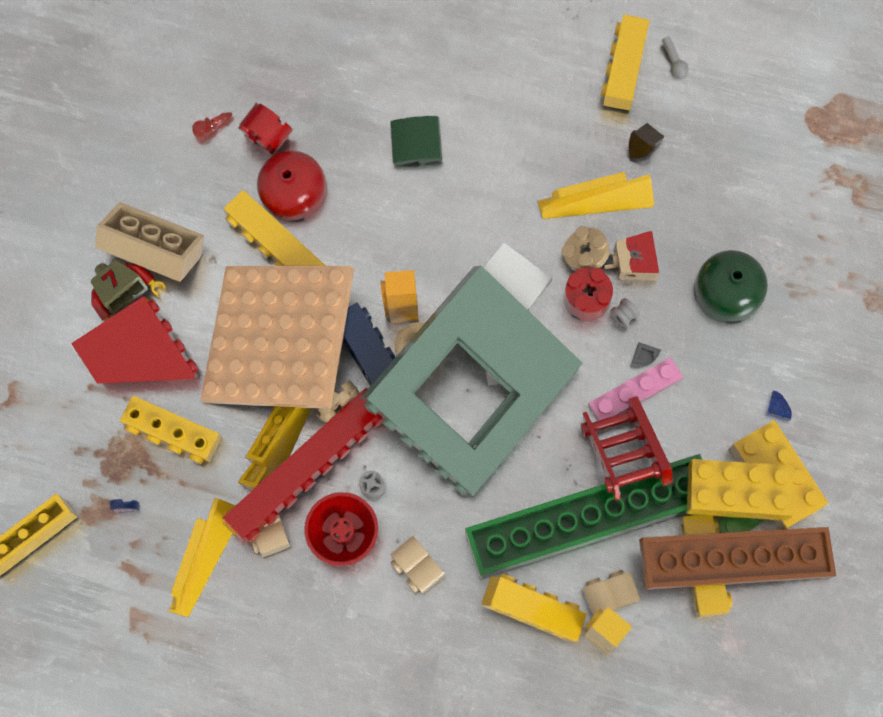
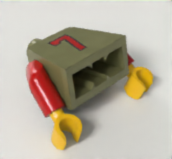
[91,260,166,321]

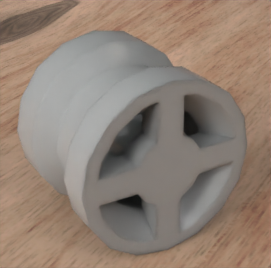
[610,298,640,328]
[359,471,384,498]

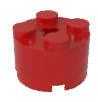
[238,102,293,156]
[564,267,613,321]

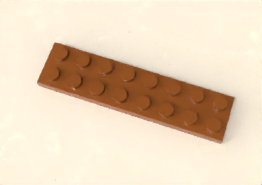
[639,527,836,590]

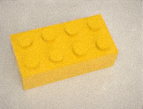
[728,420,829,530]
[687,459,794,521]

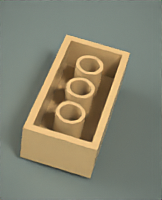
[95,202,204,282]

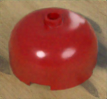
[257,150,327,221]

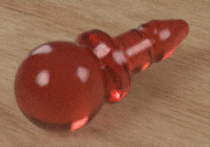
[192,112,232,138]

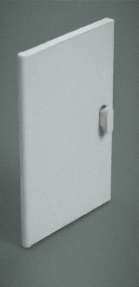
[484,243,552,310]

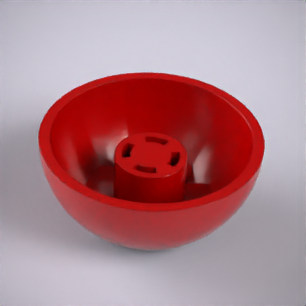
[304,492,378,566]

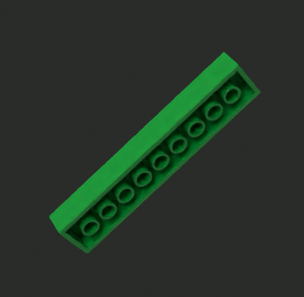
[465,454,702,579]

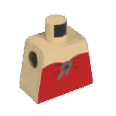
[603,231,659,281]

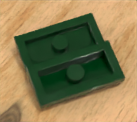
[390,116,442,166]

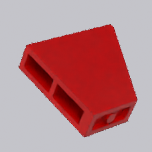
[71,296,200,384]

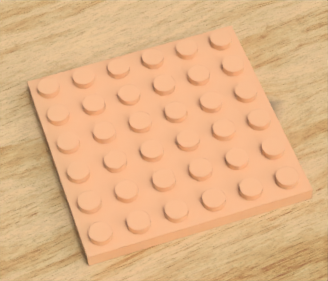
[200,266,354,409]

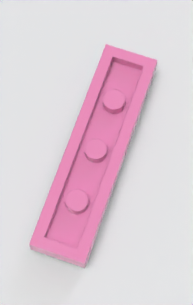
[588,357,683,421]

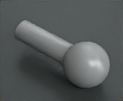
[662,36,688,78]

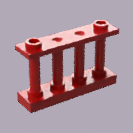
[580,396,673,500]

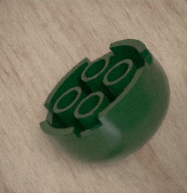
[694,250,768,322]

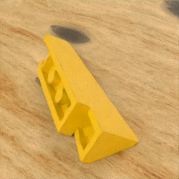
[537,172,654,219]
[238,406,312,491]
[169,497,235,617]

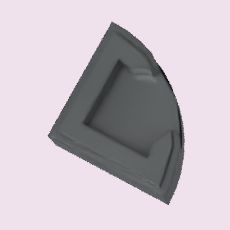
[630,342,661,367]

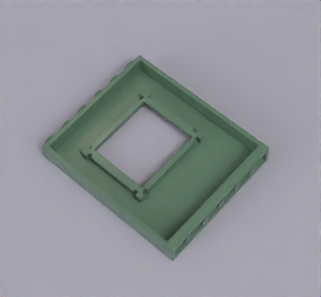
[361,265,583,496]

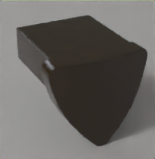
[628,123,665,159]

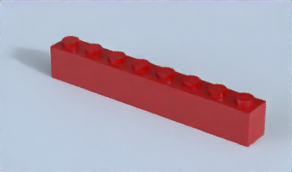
[222,388,384,545]

